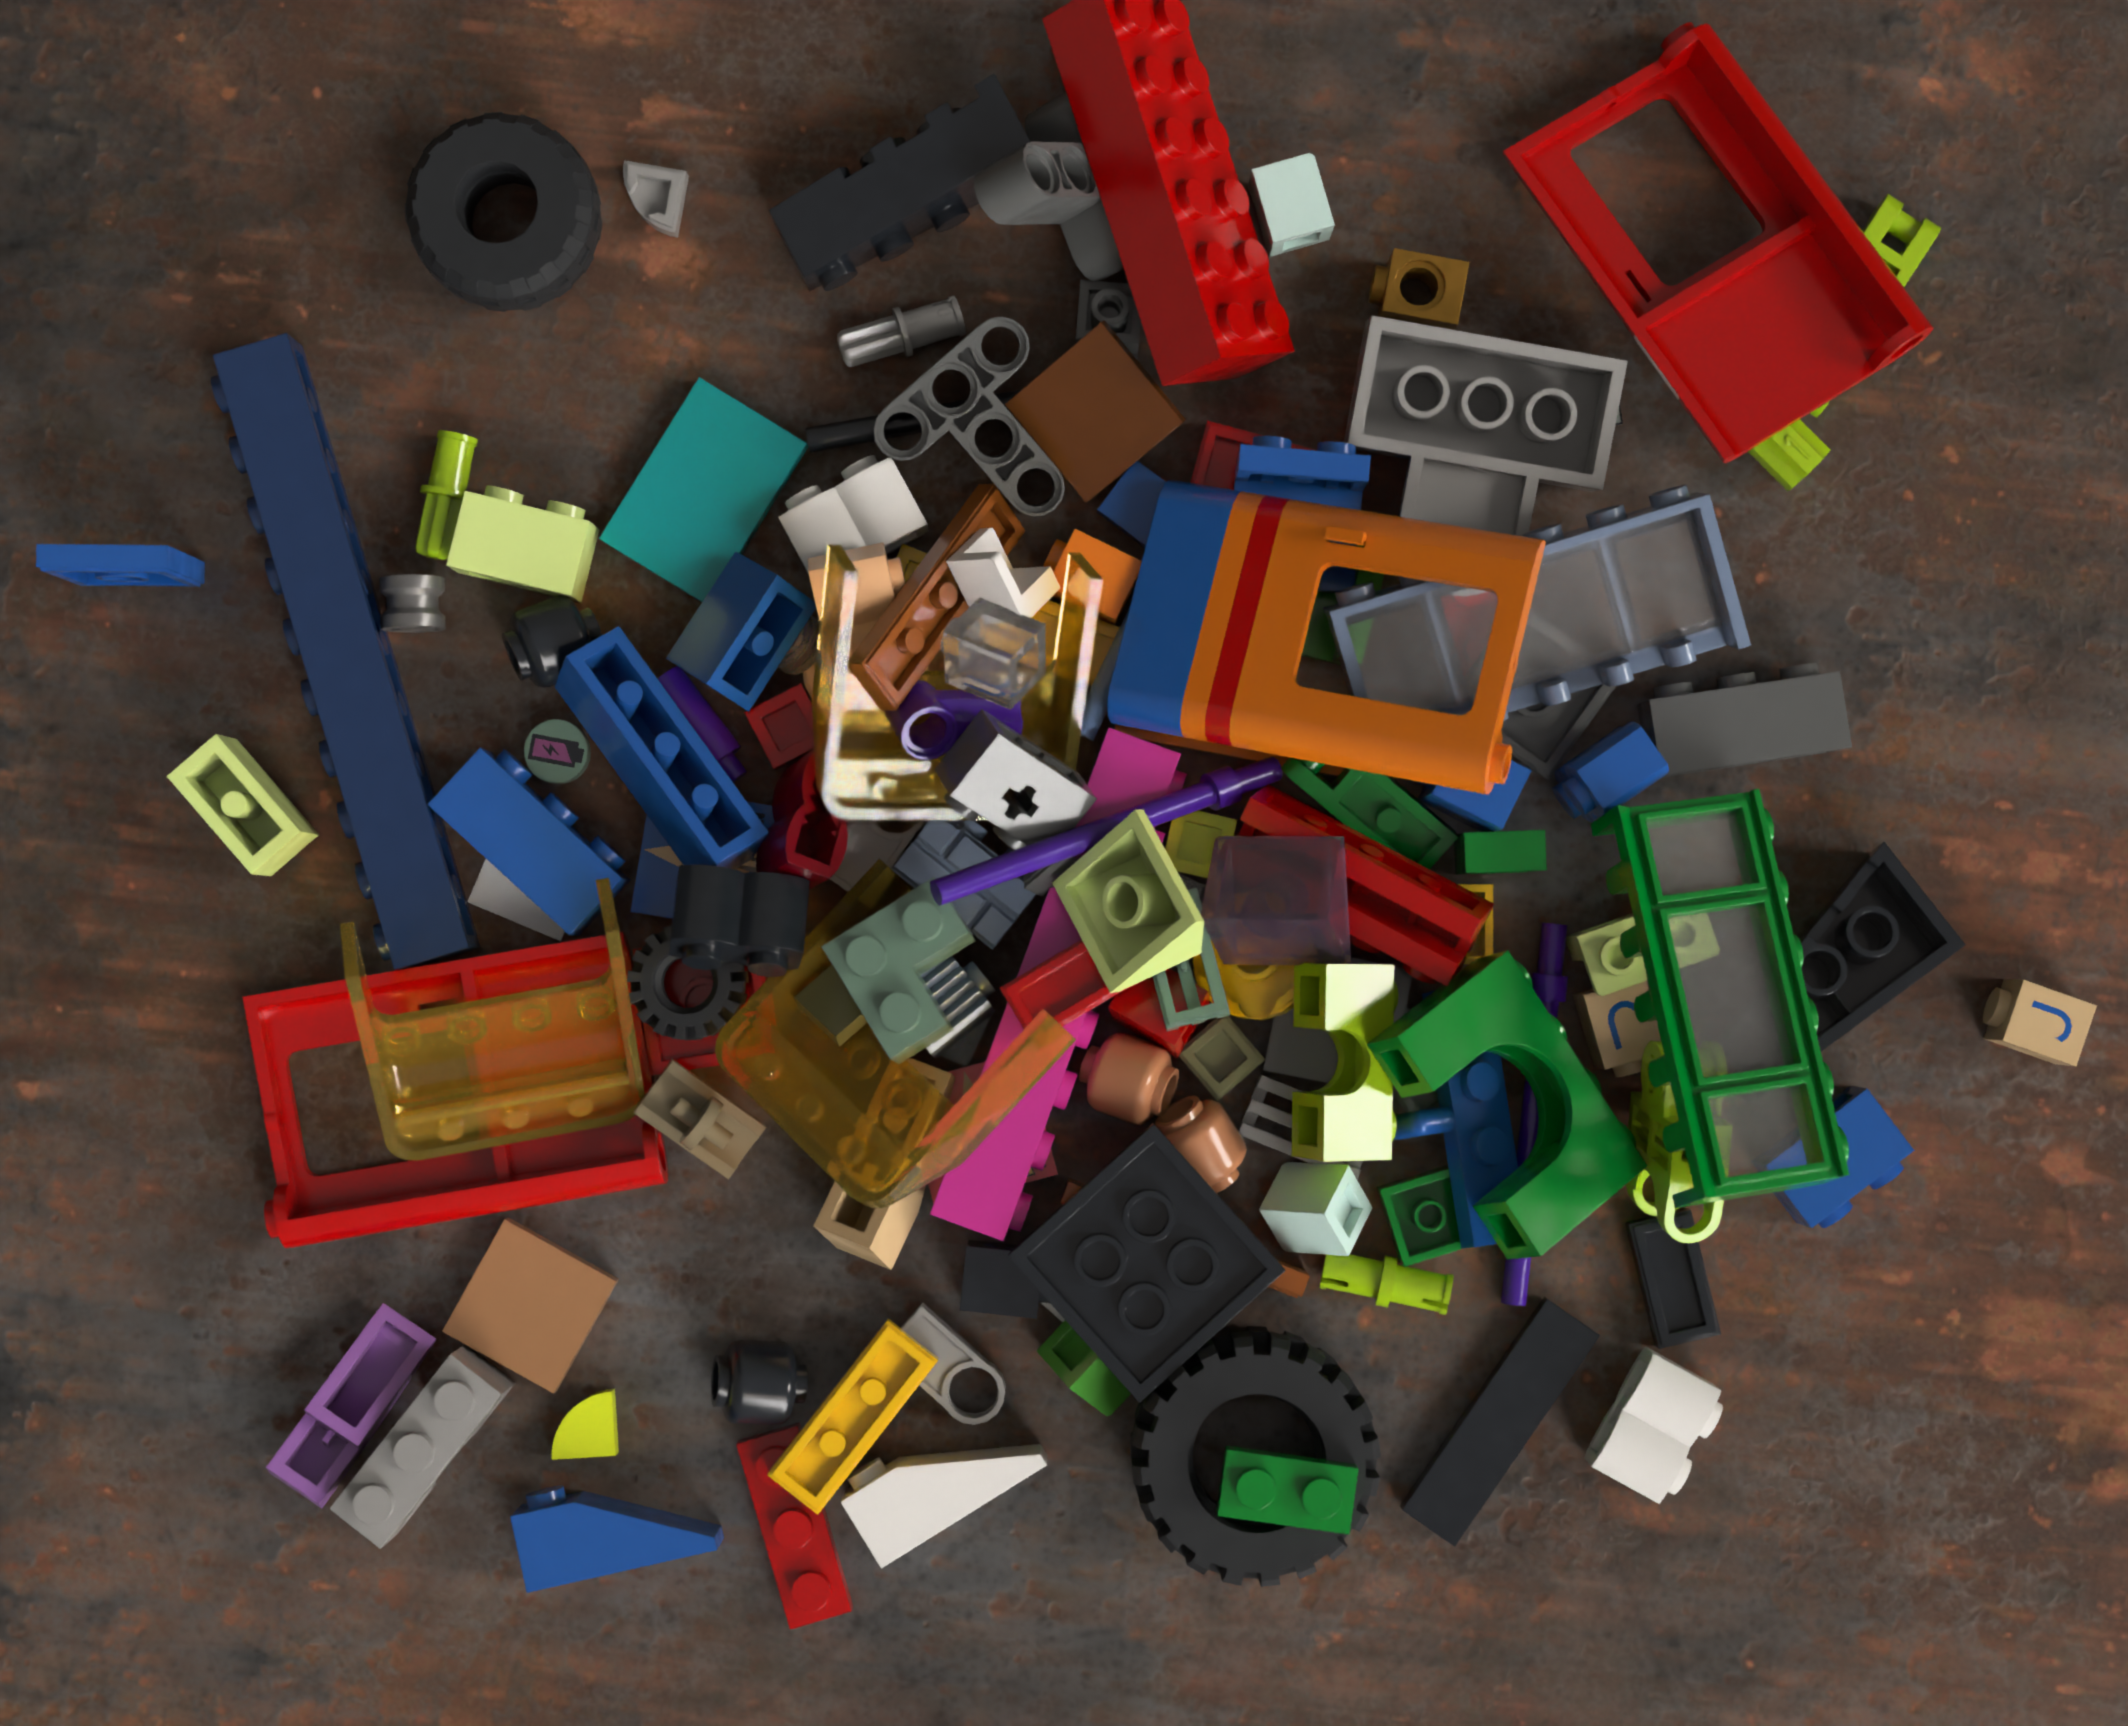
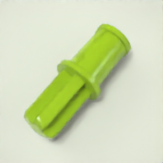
[415,430,478,560]

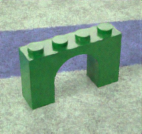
[1367,950,1647,1259]

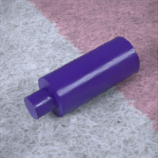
[657,666,747,783]

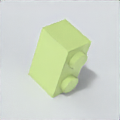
[446,485,599,603]
[167,734,319,876]

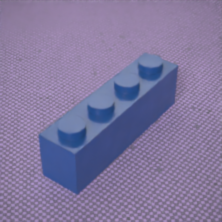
[554,626,769,870]

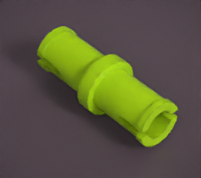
[1319,1254,1454,1315]

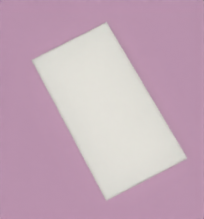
[467,859,565,941]

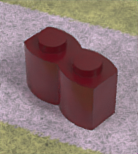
[756,745,863,890]

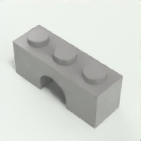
[329,1345,515,1549]

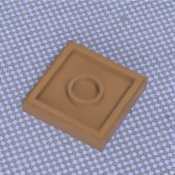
[442,1217,619,1394]

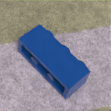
[427,748,631,936]

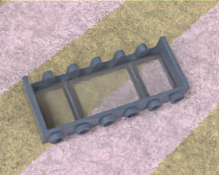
[1323,484,1751,720]

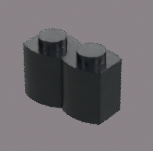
[669,865,810,977]

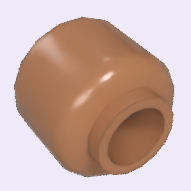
[1079,1032,1179,1125]
[1155,1096,1247,1193]

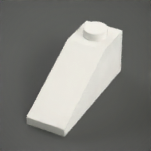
[841,1444,1047,1568]

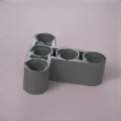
[974,92,1124,281]
[874,316,1065,517]

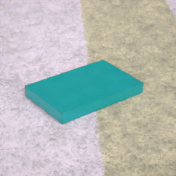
[599,377,809,602]

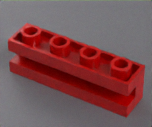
[1219,784,1494,986]

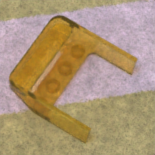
[812,544,1103,821]
[715,858,1076,1208]
[340,878,645,1161]

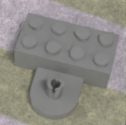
[1343,315,1628,596]

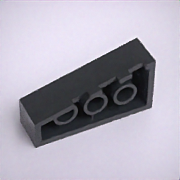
[1715,842,1966,1104]

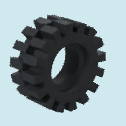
[627,925,749,1040]

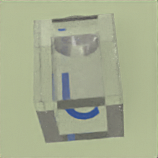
[941,598,1046,710]

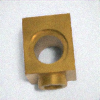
[1368,248,1470,330]

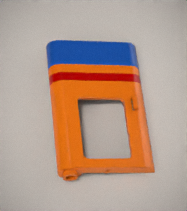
[1107,480,1546,795]

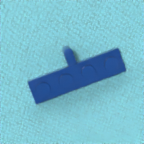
[1393,991,1518,1249]

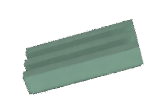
[1152,888,1230,1032]

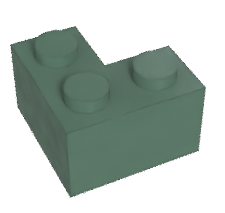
[821,877,976,1064]

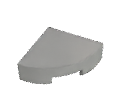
[623,160,689,238]

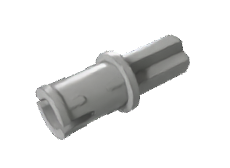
[837,295,966,367]

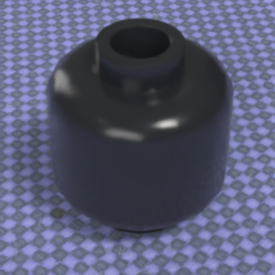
[502,595,602,688]
[711,1340,808,1425]

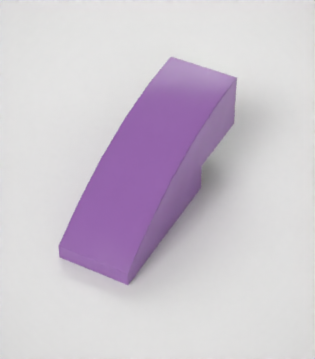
[266,1303,436,1509]

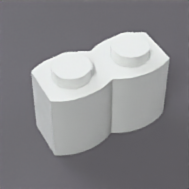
[778,455,928,574]
[1584,1346,1723,1504]

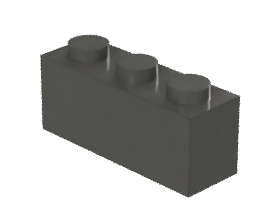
[1637,663,1852,778]

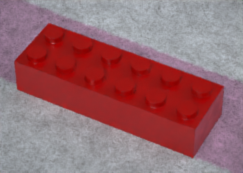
[1042,0,1295,386]

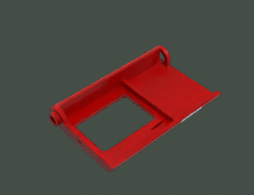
[1503,22,1934,463]

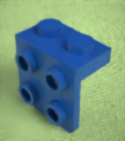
[1234,436,1371,593]

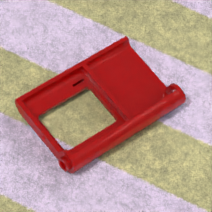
[242,932,668,1248]

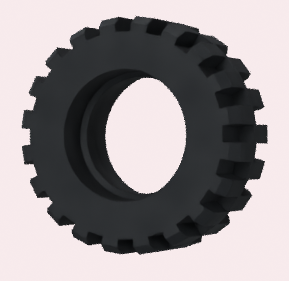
[1130,1326,1381,1587]

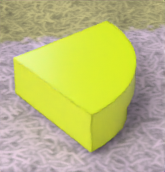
[552,1388,619,1460]

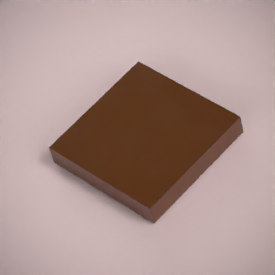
[1005,320,1186,503]

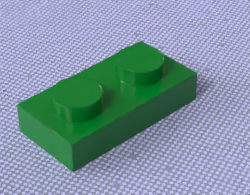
[1216,1446,1359,1535]

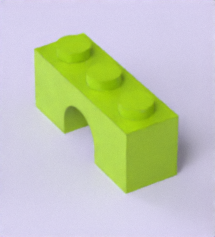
[1291,962,1398,1162]

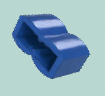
[1552,721,1669,822]

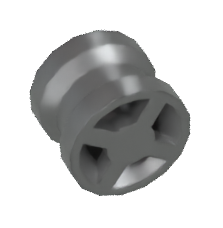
[379,574,446,633]

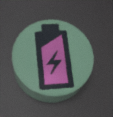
[524,719,591,784]

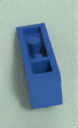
[510,1485,724,1593]

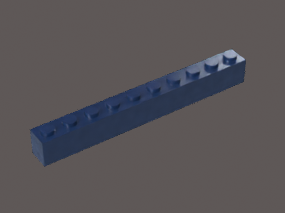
[211,333,481,970]

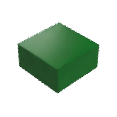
[1454,830,1547,875]
[1376,1165,1464,1267]

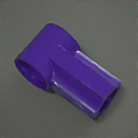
[885,680,1023,760]

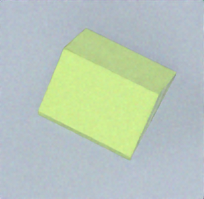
[1052,809,1204,993]

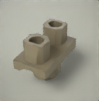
[634,1059,767,1180]

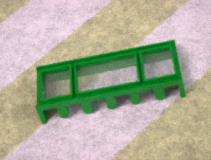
[1590,789,1849,1208]

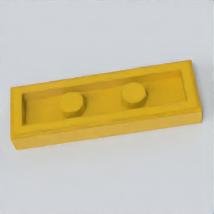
[767,1318,939,1515]

